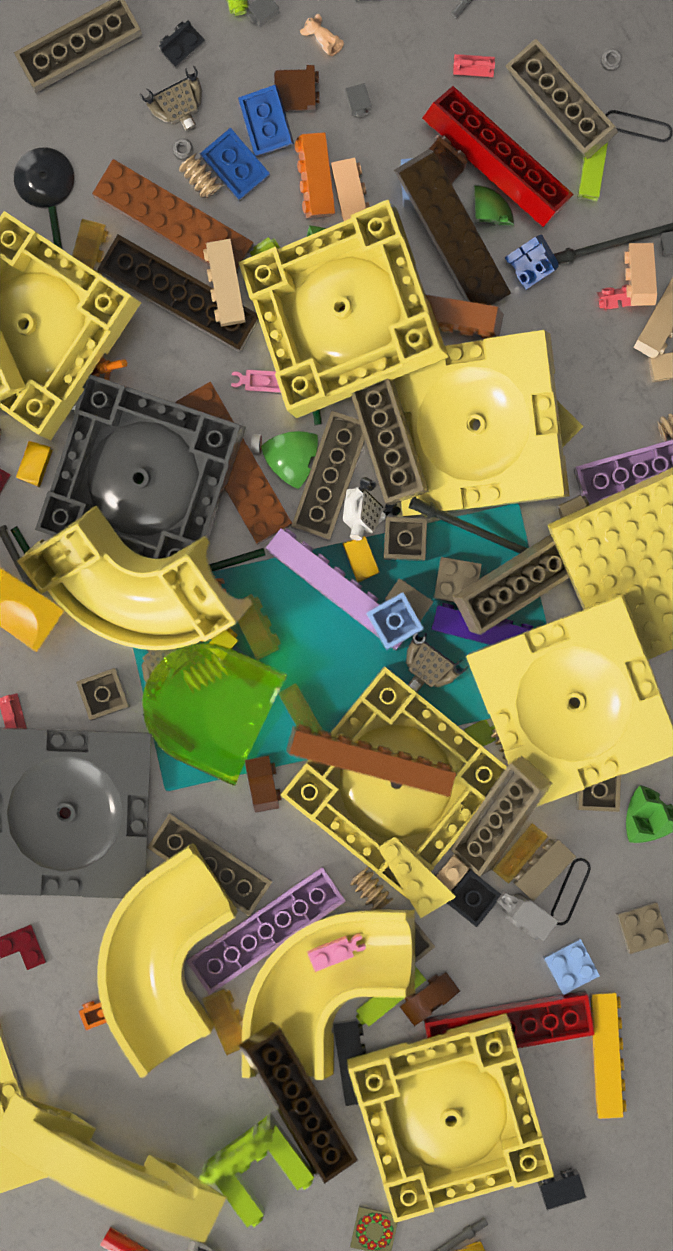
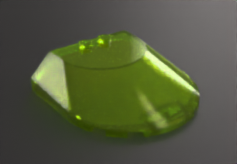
[142,643,287,786]

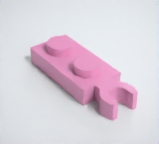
[231,370,281,393]
[307,934,366,972]

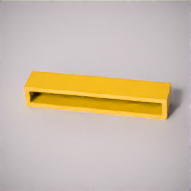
[590,992,627,1119]

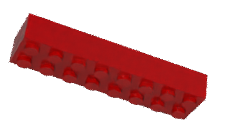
[422,86,574,227]
[424,991,594,1049]

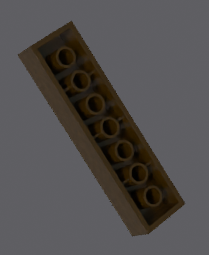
[394,149,511,306]
[97,234,259,353]
[238,1022,358,1184]

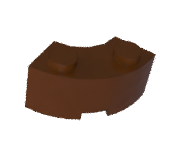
[245,756,282,813]
[400,972,460,1026]

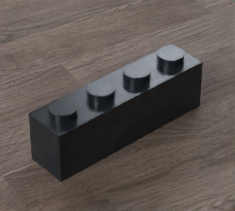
[333,1019,367,1106]

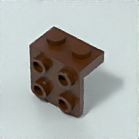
[274,65,320,111]
[429,135,468,184]

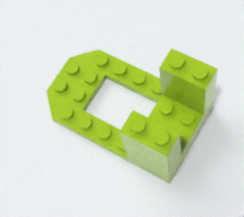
[200,1113,314,1228]

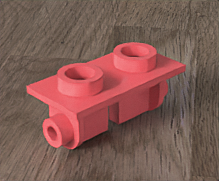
[453,54,495,77]
[597,284,631,310]
[0,693,27,728]

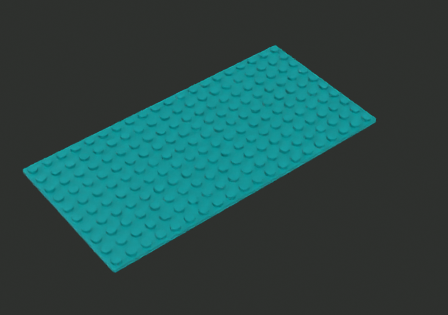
[133,503,547,791]

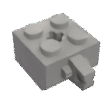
[497,892,559,941]

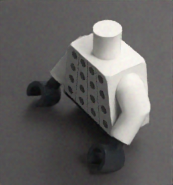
[343,477,401,541]

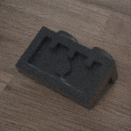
[158,20,206,69]

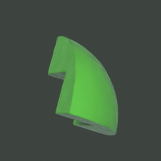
[473,185,514,226]
[261,431,318,489]
[626,785,673,843]

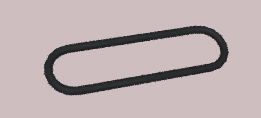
[605,110,673,142]
[551,858,591,926]

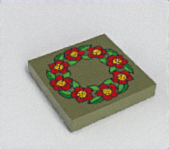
[350,1206,398,1251]

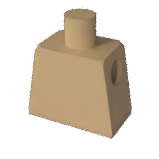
[435,853,470,891]

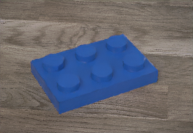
[238,85,294,157]
[200,127,270,201]

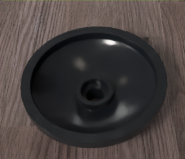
[14,147,75,209]

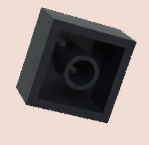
[446,869,501,927]
[537,1167,587,1210]

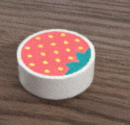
[251,434,262,454]

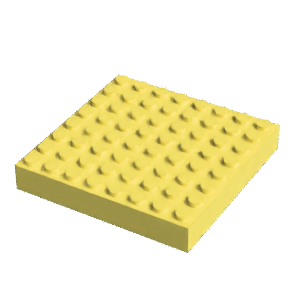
[547,468,673,660]

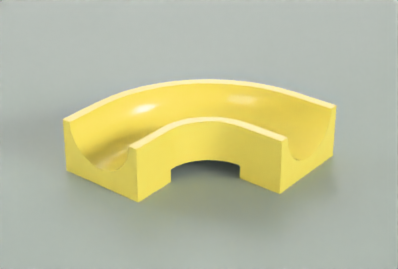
[17,506,253,650]
[98,843,238,1078]
[242,909,415,1080]
[0,1093,227,1243]

